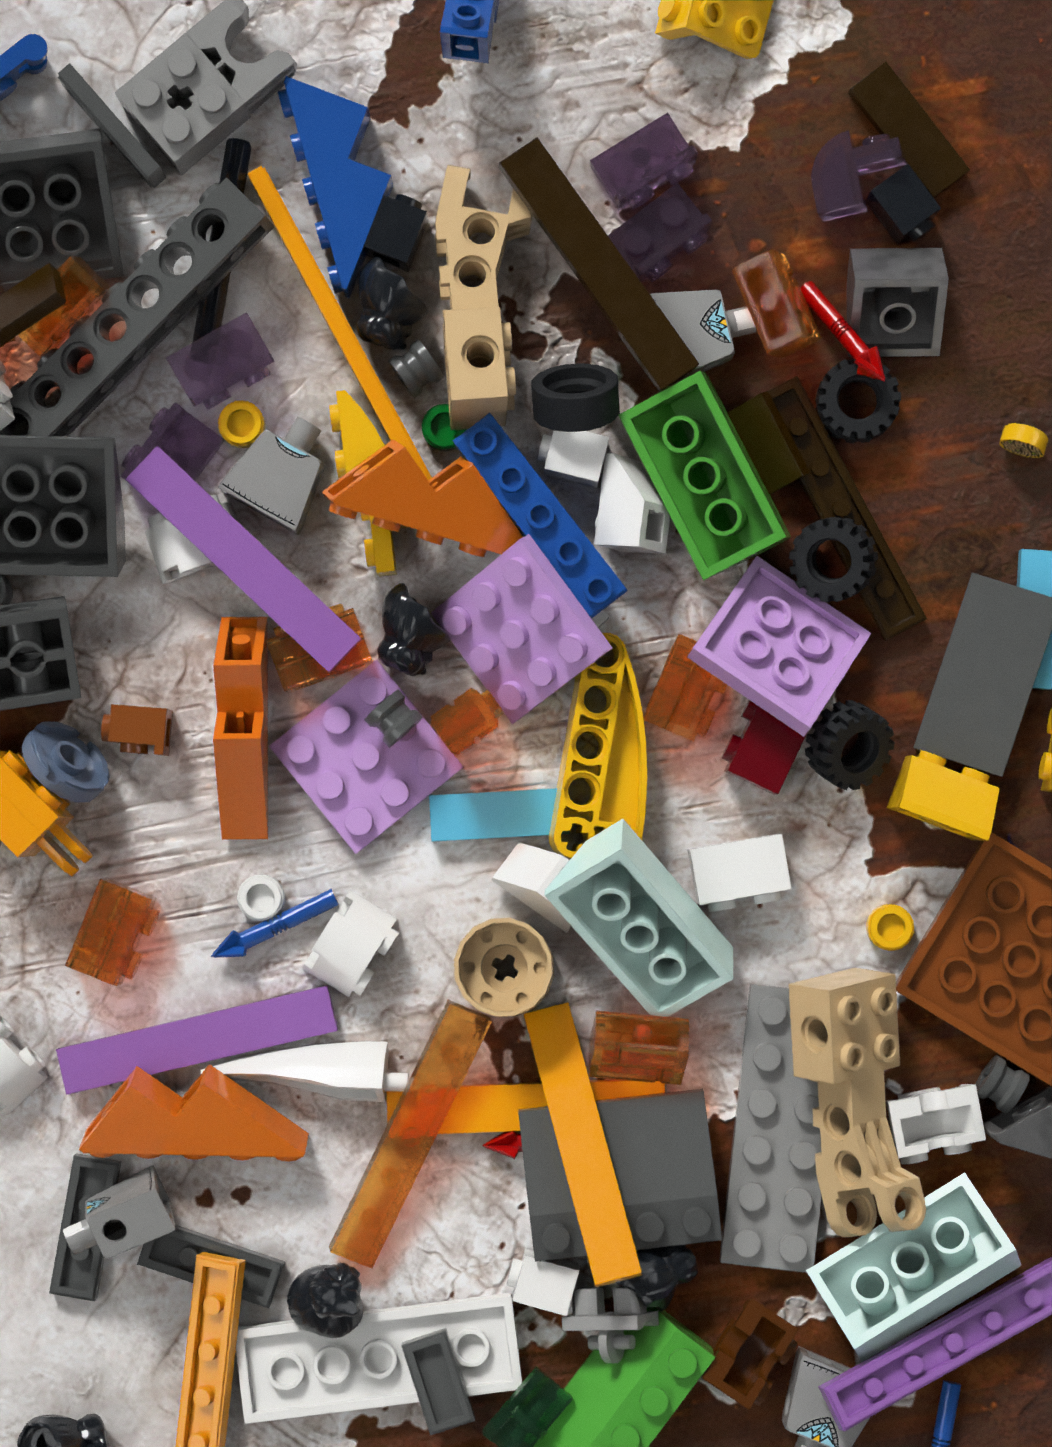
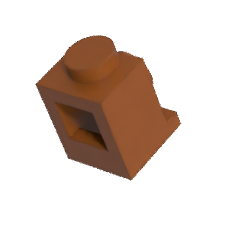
[101,704,173,756]

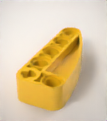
[549,633,647,859]

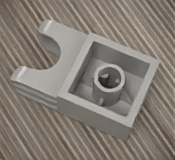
[115,0,297,175]

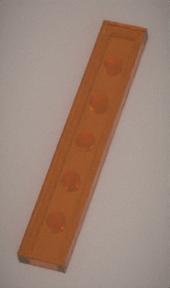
[329,1000,492,1268]

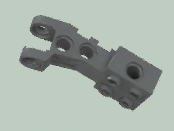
[0,596,81,711]

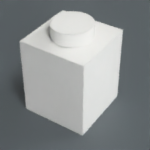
[537,430,609,488]
[506,1248,579,1316]

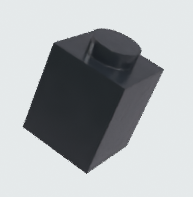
[865,164,941,245]
[364,194,428,272]

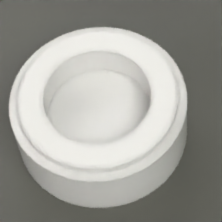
[237,874,285,921]

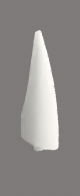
[200,1041,409,1102]

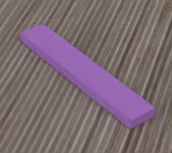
[125,446,362,673]
[56,985,338,1095]
[818,1257,1052,1431]

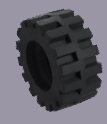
[815,359,901,444]
[789,517,878,602]
[805,700,895,791]

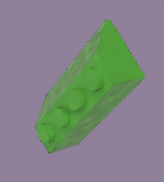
[618,371,791,580]
[526,1307,715,1447]

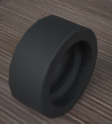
[531,363,620,432]

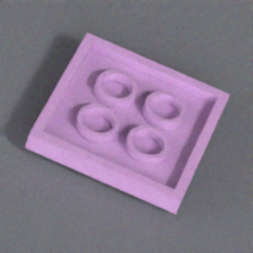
[431,534,613,724]
[687,556,871,737]
[269,659,464,854]

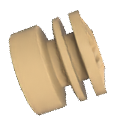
[454,918,555,1017]

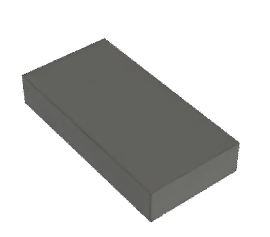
[401,1328,475,1436]

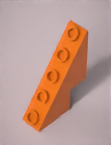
[322,439,523,557]
[213,617,268,840]
[78,1064,309,1161]

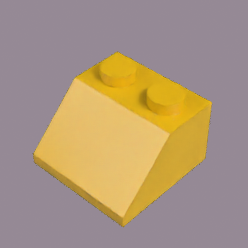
[886,750,1000,841]

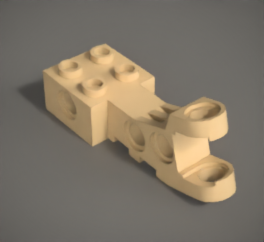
[435,164,533,430]
[789,968,926,1238]

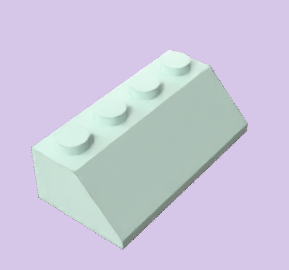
[544,819,733,1023]
[806,1173,1021,1362]

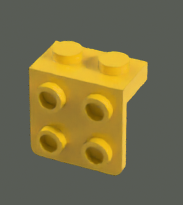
[655,0,774,59]

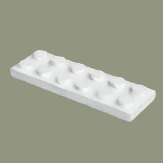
[236,1293,523,1424]

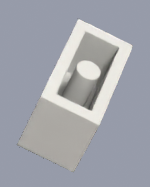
[687,834,792,912]

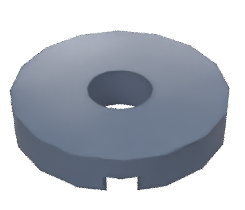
[22,722,110,803]

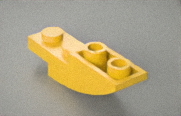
[329,390,409,577]

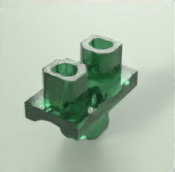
[482,1366,573,1447]

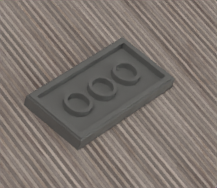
[913,573,1052,777]

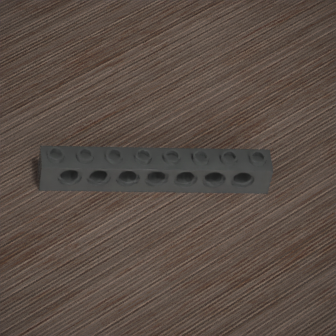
[0,177,275,437]

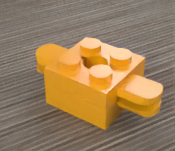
[0,750,93,877]

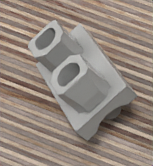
[562,1286,659,1363]

